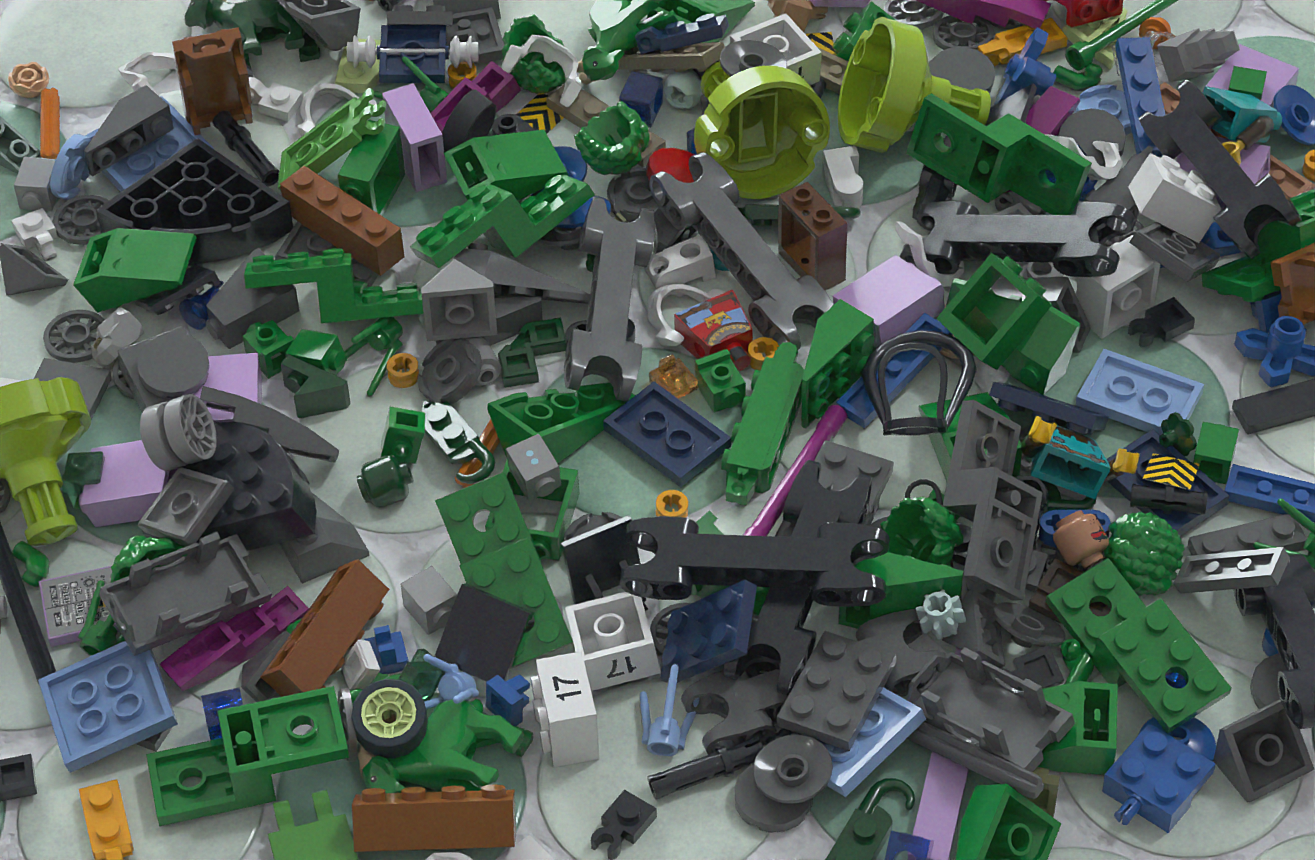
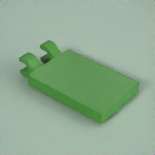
[278,88,386,191]
[268,789,358,860]

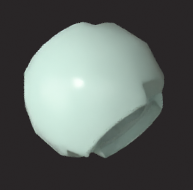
[664,69,704,109]

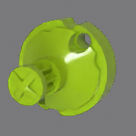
[838,17,991,153]
[694,61,830,199]
[0,377,91,546]

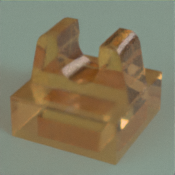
[649,354,698,399]

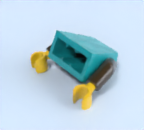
[1203,86,1282,165]
[1021,416,1140,499]

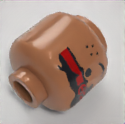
[1053,510,1109,569]

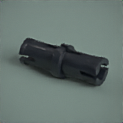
[1130,483,1208,515]

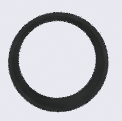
[442,90,497,156]

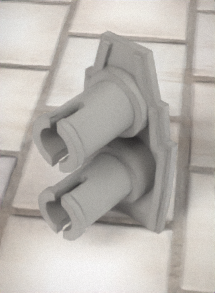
[1157,28,1240,82]

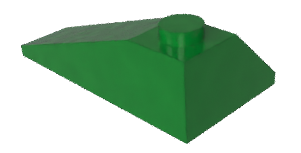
[946,278,1081,395]
[487,382,635,464]
[955,784,1061,860]

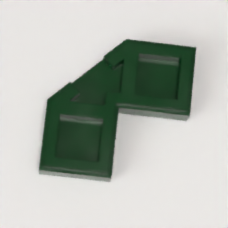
[498,317,567,388]

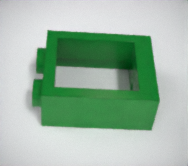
[337,120,405,216]
[936,253,1053,370]
[485,460,580,561]

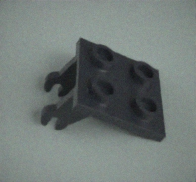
[561,515,648,611]

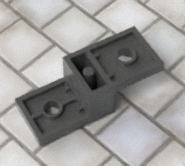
[942,400,1043,601]

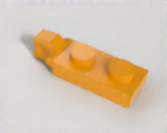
[977,18,1068,67]
[79,779,134,860]

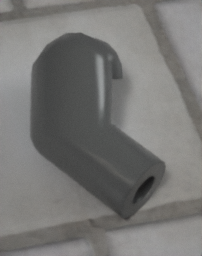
[995,191,1046,215]

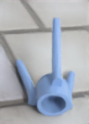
[423,654,479,710]
[639,664,699,756]

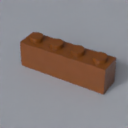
[280,166,405,276]
[260,559,390,697]
[352,784,516,852]

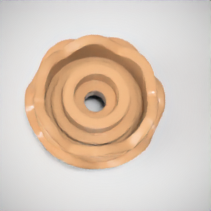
[8,62,49,98]

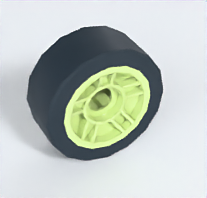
[351,679,428,759]

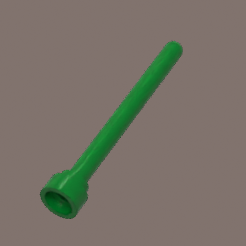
[1065,0,1179,71]

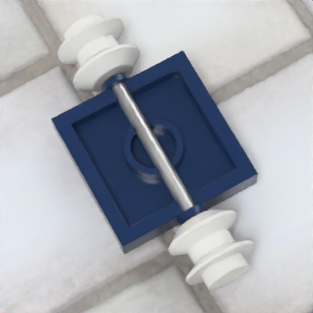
[347,25,479,83]

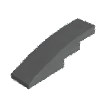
[200,386,339,463]

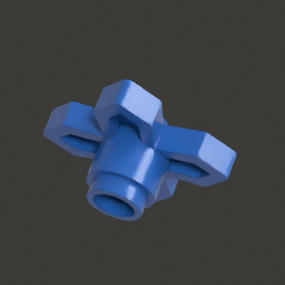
[994,27,1056,105]
[1234,316,1315,387]

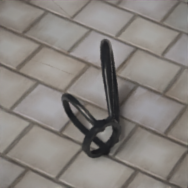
[862,330,977,436]

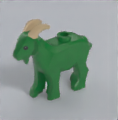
[575,0,678,84]
[358,699,533,793]

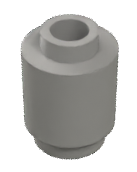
[463,336,501,386]

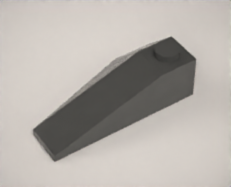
[277,0,361,51]
[454,243,590,304]
[279,491,370,583]

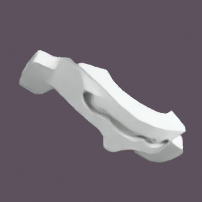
[502,35,582,107]
[119,52,177,94]
[297,83,377,136]
[1044,134,1123,180]
[895,221,964,287]
[648,284,725,346]

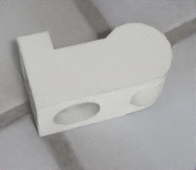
[823,146,863,209]
[645,235,716,289]

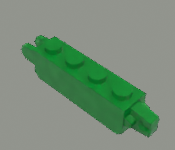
[721,342,804,505]

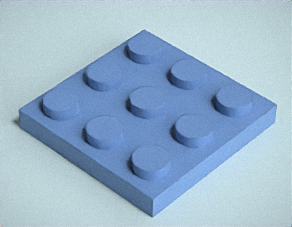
[85,96,215,192]
[38,641,178,773]

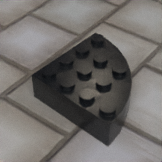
[96,138,293,264]
[183,422,317,551]

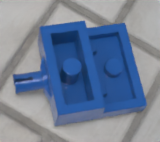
[1102,723,1216,833]

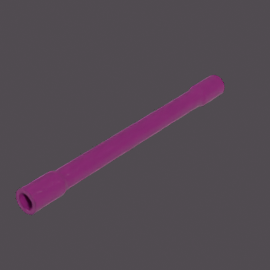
[743,405,847,536]

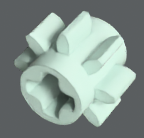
[916,590,966,640]

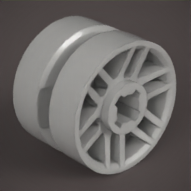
[140,394,217,471]

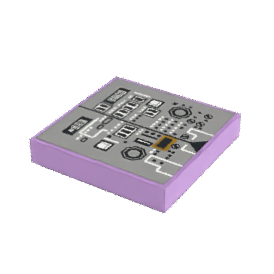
[39,566,120,647]

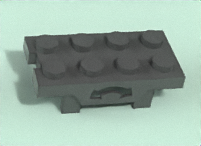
[775,440,894,537]
[99,532,272,656]
[906,647,1075,772]

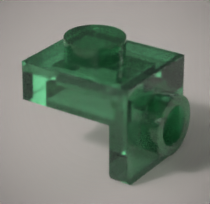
[62,451,105,509]
[398,649,445,701]

